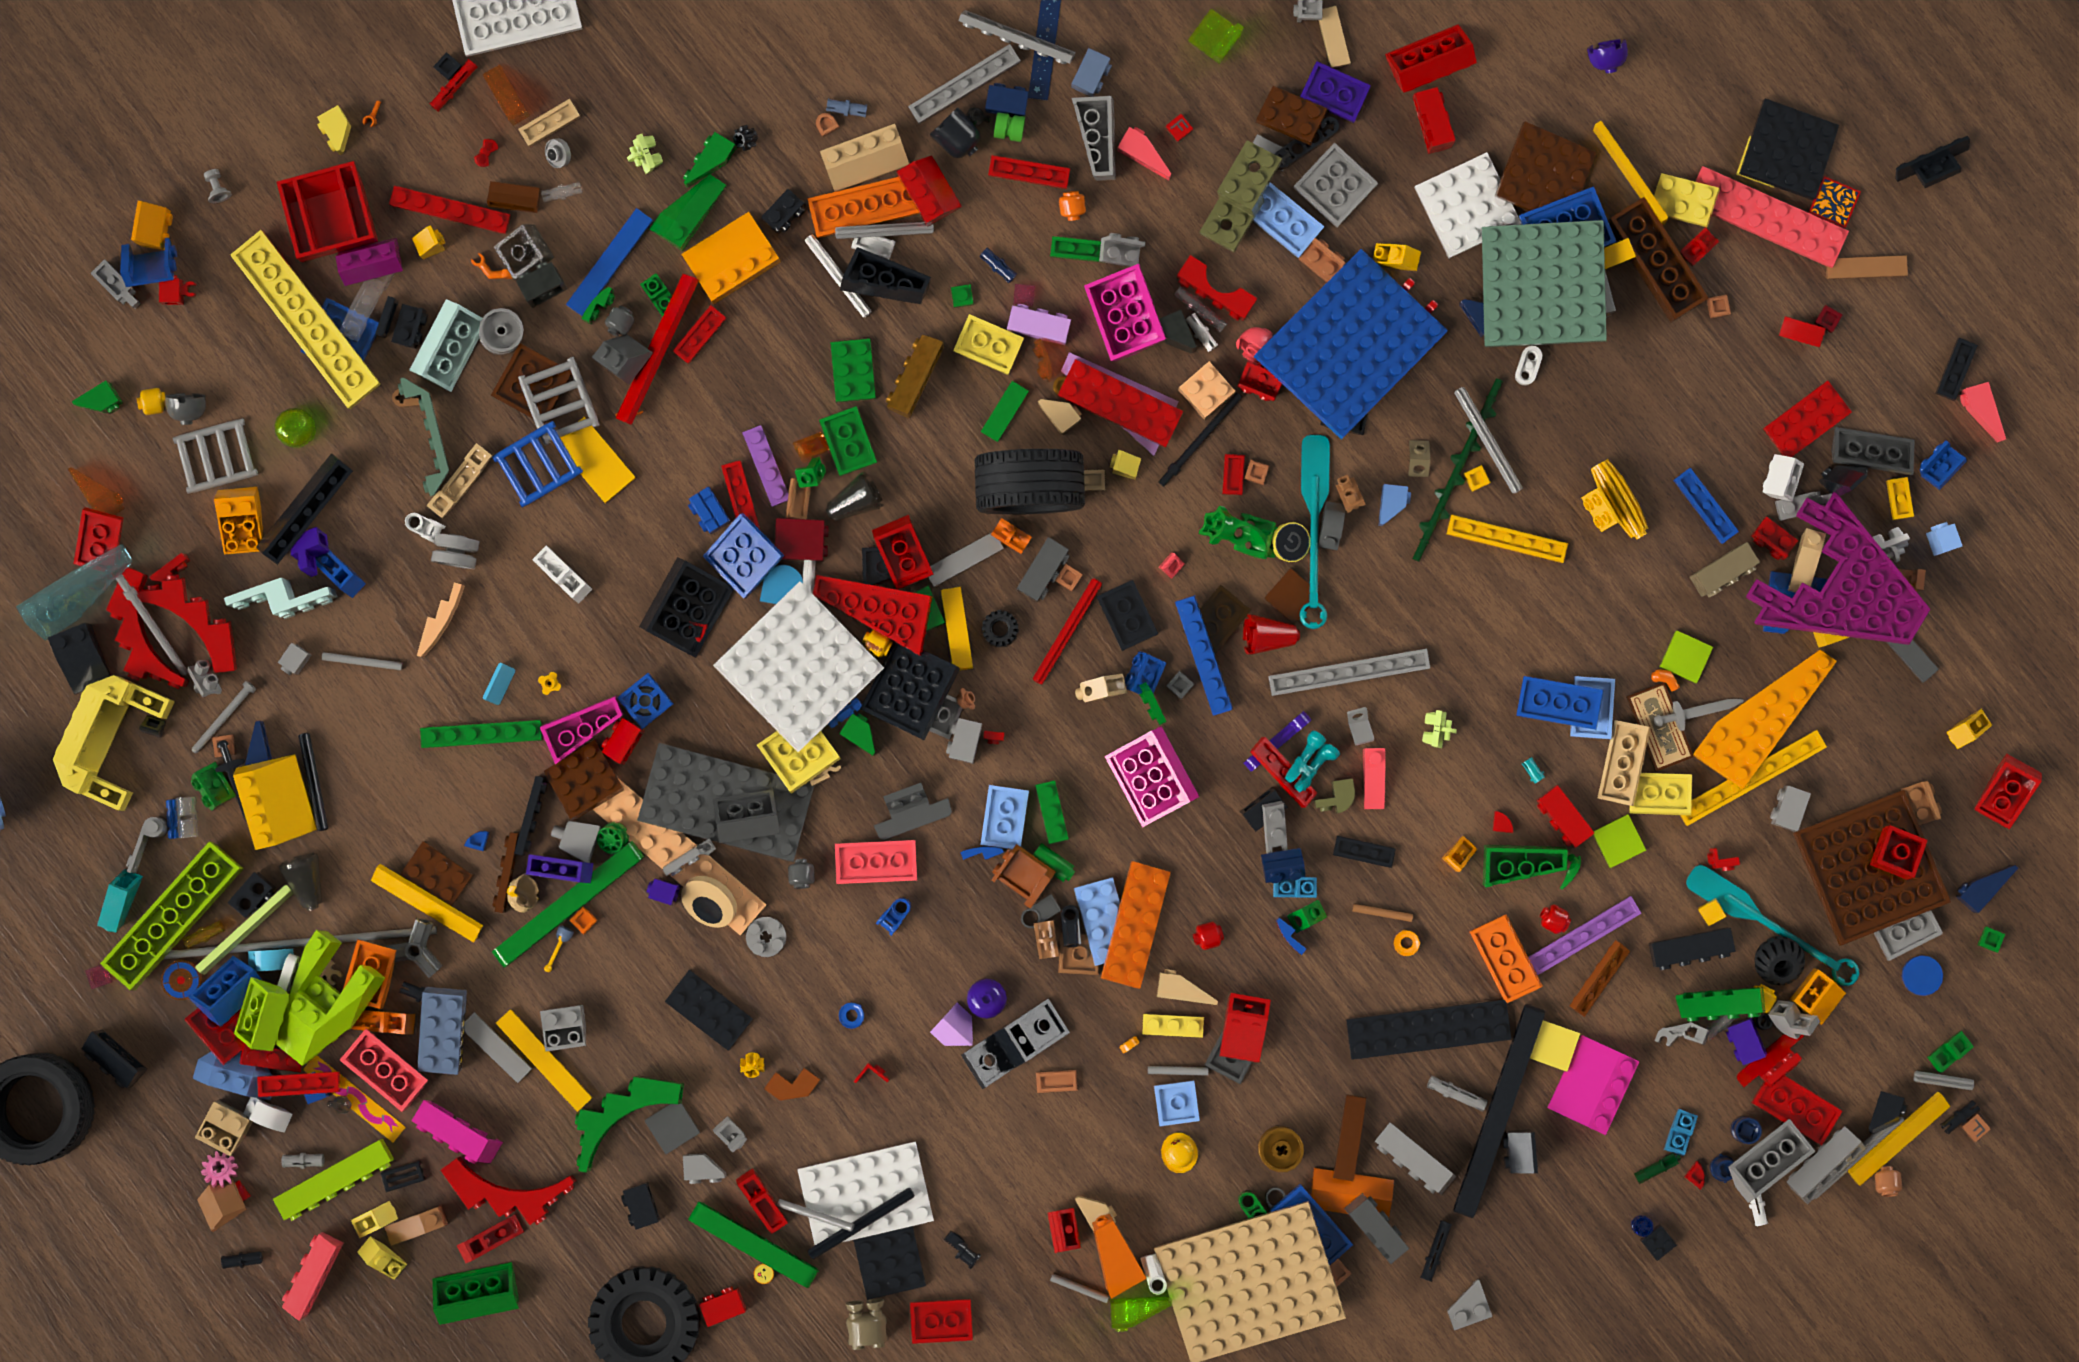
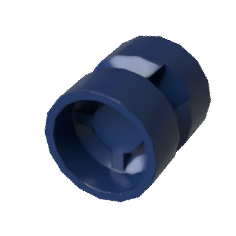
[1730,1116,1762,1144]

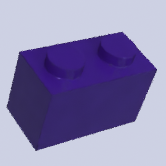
[646,878,681,905]
[1726,1017,1767,1065]

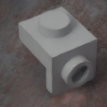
[713,1116,747,1152]

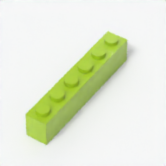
[273,1139,394,1221]

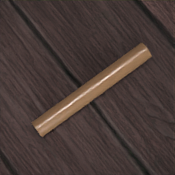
[1352,904,1413,922]

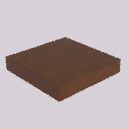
[1264,568,1321,625]

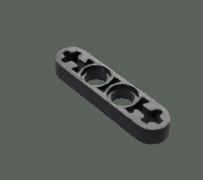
[1275,117,1339,170]

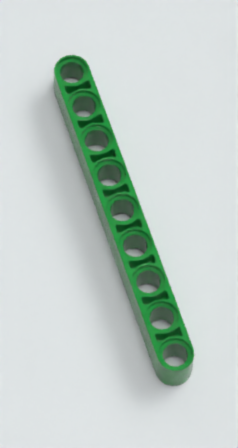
[492,841,645,968]

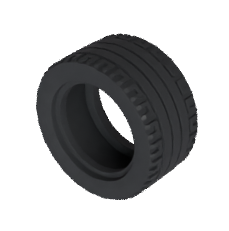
[975,449,1085,515]
[0,1053,95,1165]

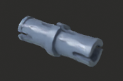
[826,98,867,118]

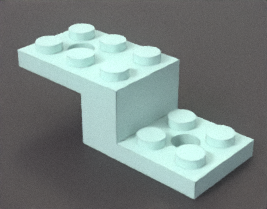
[224,578,337,619]

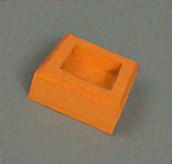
[569,906,598,935]

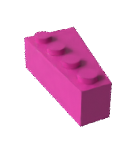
[540,695,624,764]
[412,1100,503,1164]

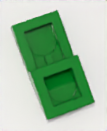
[1927,1031,1974,1073]

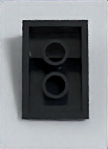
[47,623,111,695]

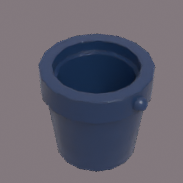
[1710,1154,1735,1183]

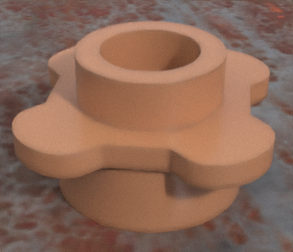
[957,688,975,710]

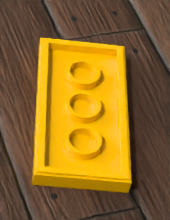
[560,417,636,504]

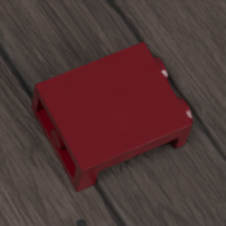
[775,518,829,562]

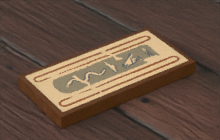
[1626,682,1694,772]

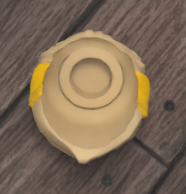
[507,872,539,913]

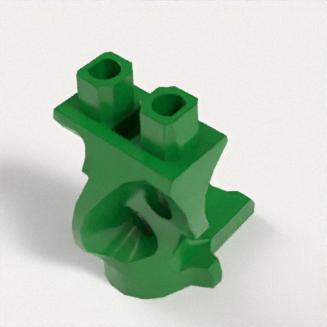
[1198,506,1278,559]

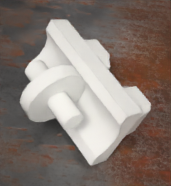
[1872,527,1910,562]

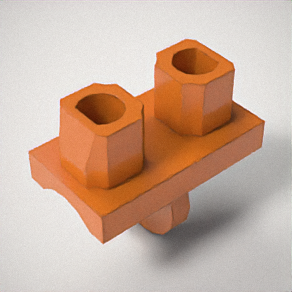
[991,518,1032,554]

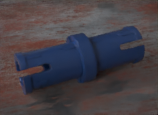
[979,247,1017,283]

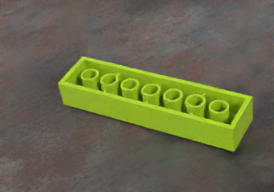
[100,841,244,990]

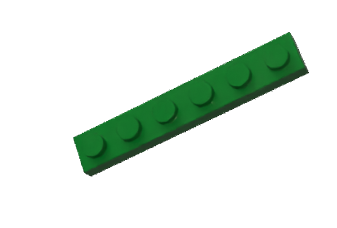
[420,720,543,748]

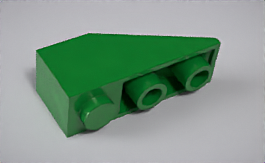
[683,132,737,188]

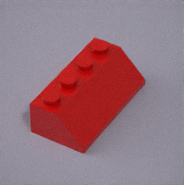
[1385,24,1477,93]

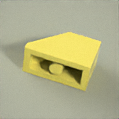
[351,1201,398,1238]

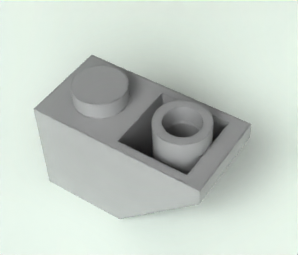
[683,1153,726,1184]

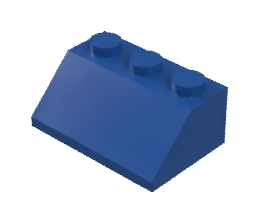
[189,956,262,1027]

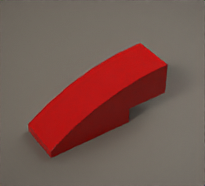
[736,1168,788,1234]

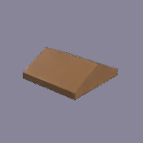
[197,1177,246,1232]

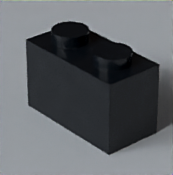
[621,1182,660,1230]

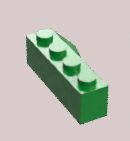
[1676,987,1765,1021]

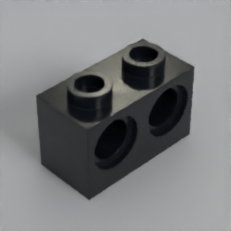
[227,872,276,918]

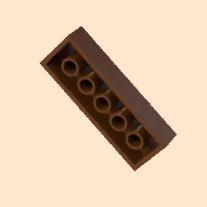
[1608,197,1708,322]

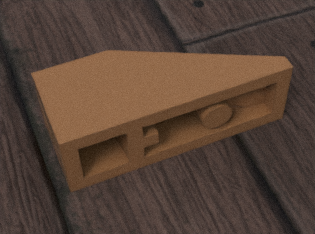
[384,1205,448,1246]

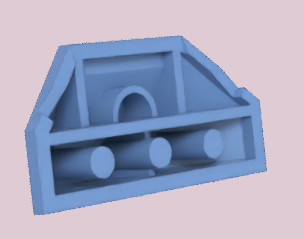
[193,1052,273,1100]

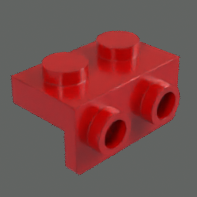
[1237,360,1282,401]

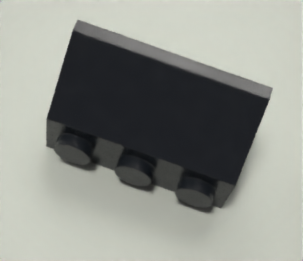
[81,1030,147,1088]

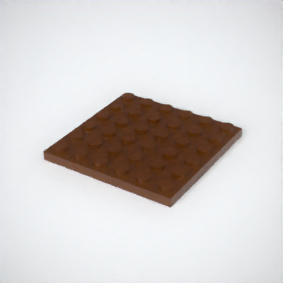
[1793,790,1951,946]

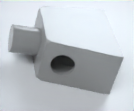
[551,821,602,863]

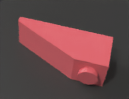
[1117,127,1171,181]
[1960,382,2006,443]
[1363,748,1385,809]

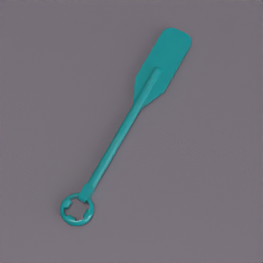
[1299,435,1330,629]
[1686,865,1859,986]

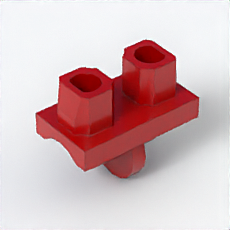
[1680,227,1720,267]

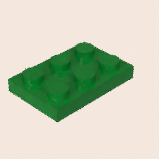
[830,339,876,403]
[819,406,877,477]

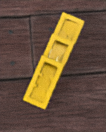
[941,587,973,671]

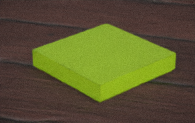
[1659,630,1713,684]
[1593,814,1646,868]

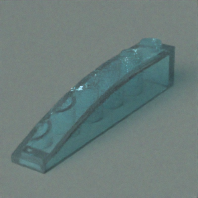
[16,544,133,640]

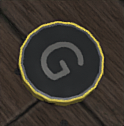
[1272,522,1310,562]

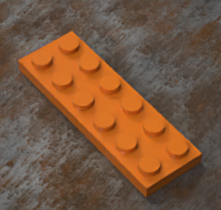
[808,177,920,238]
[1101,861,1171,989]

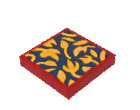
[1808,176,1861,229]

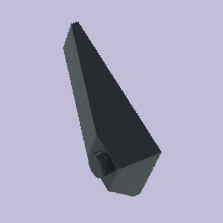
[1819,465,1868,496]

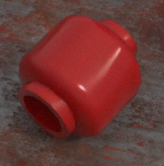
[1539,904,1571,934]
[1193,921,1224,950]

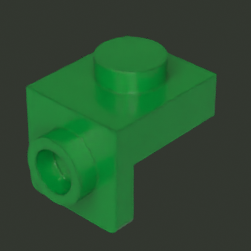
[795,457,826,488]

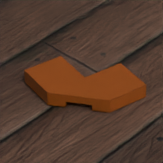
[764,1068,821,1101]

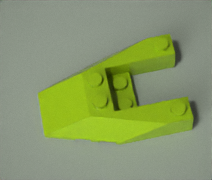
[276,930,386,1066]

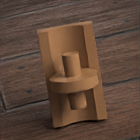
[1336,475,1366,513]
[1034,920,1059,959]

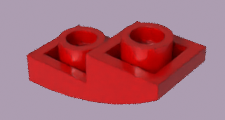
[1779,316,1826,347]

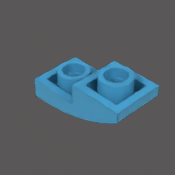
[1273,877,1317,898]
[1664,1109,1698,1156]

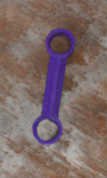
[1243,711,1312,772]

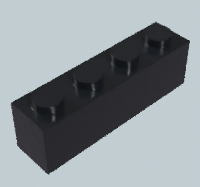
[1648,927,1736,970]

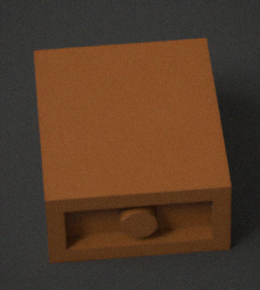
[991,844,1056,909]

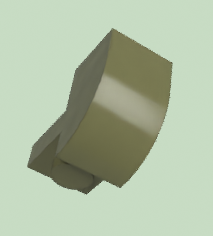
[1314,779,1355,813]

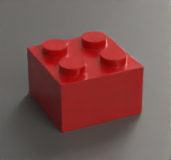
[1870,825,1928,880]

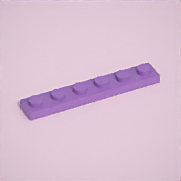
[1528,896,1641,975]

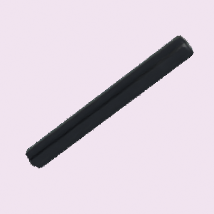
[298,733,328,831]

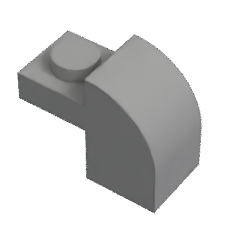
[1768,1000,1820,1039]

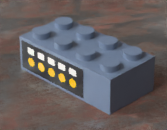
[417,987,467,1075]

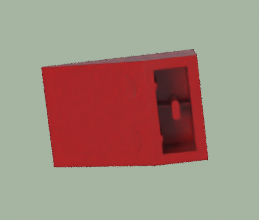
[1219,993,1271,1063]

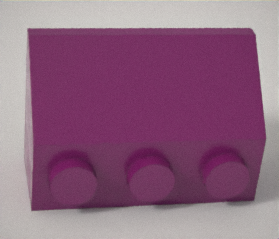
[335,238,403,286]

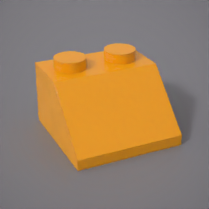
[131,201,173,250]

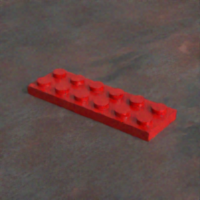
[1058,359,1183,448]

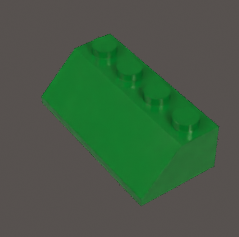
[432,1262,519,1325]

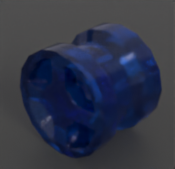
[1631,1215,1654,1237]

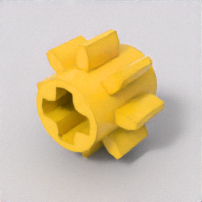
[740,1052,764,1078]

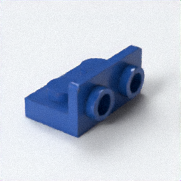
[1124,651,1166,694]

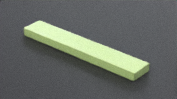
[195,885,295,975]

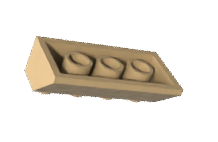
[820,124,909,192]

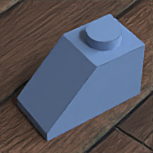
[1378,484,1411,526]

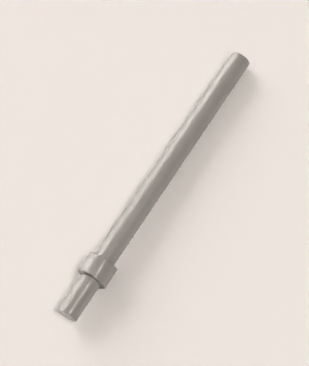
[116,575,188,676]

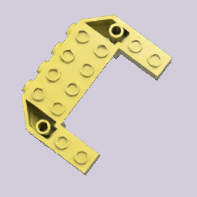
[53,675,175,811]

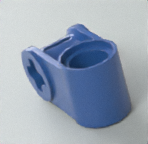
[876,898,911,936]

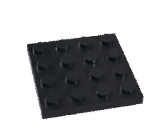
[1739,98,1839,200]
[860,641,960,740]

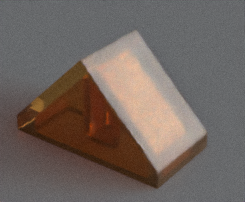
[792,432,830,464]

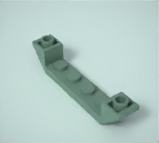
[398,378,450,496]

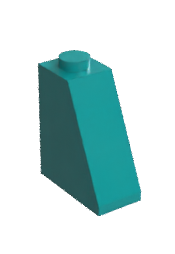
[97,869,143,933]

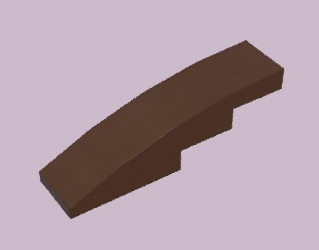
[1333,1094,1366,1181]

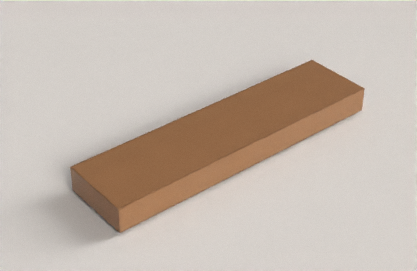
[1826,256,1908,279]

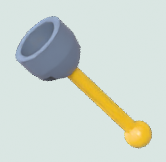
[544,925,574,972]

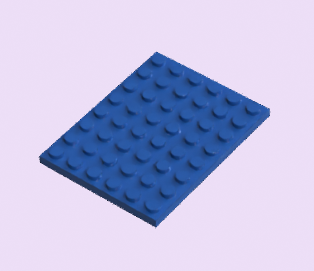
[1254,249,1448,440]

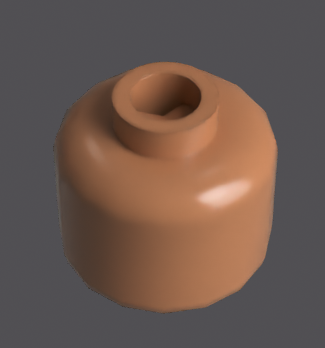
[1875,1166,1902,1197]

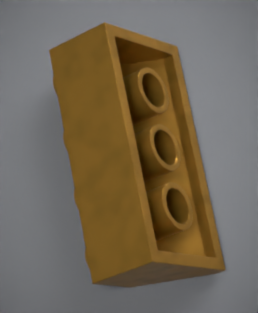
[886,335,944,419]

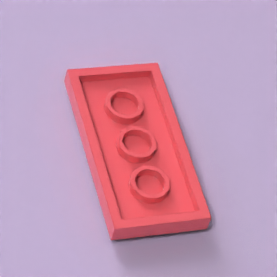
[835,840,917,884]

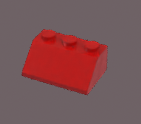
[897,155,962,227]

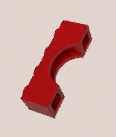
[1177,255,1257,321]

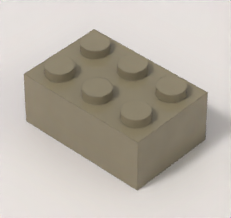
[1689,542,1760,597]

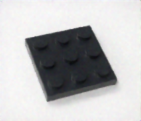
[853,1226,926,1300]

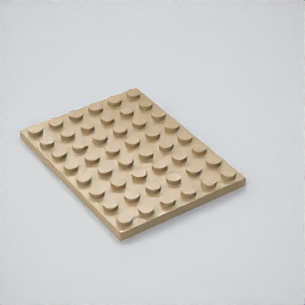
[1154,1201,1346,1362]

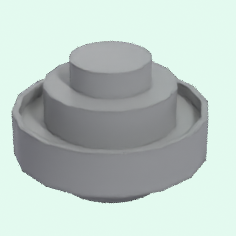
[545,138,571,168]

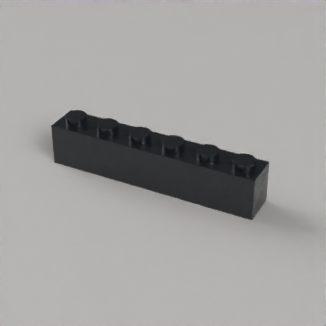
[256,453,353,565]

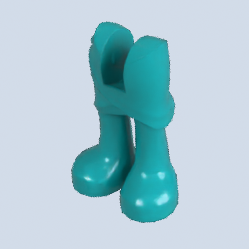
[1285,731,1340,792]

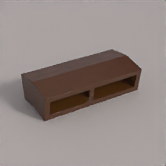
[487,181,541,213]

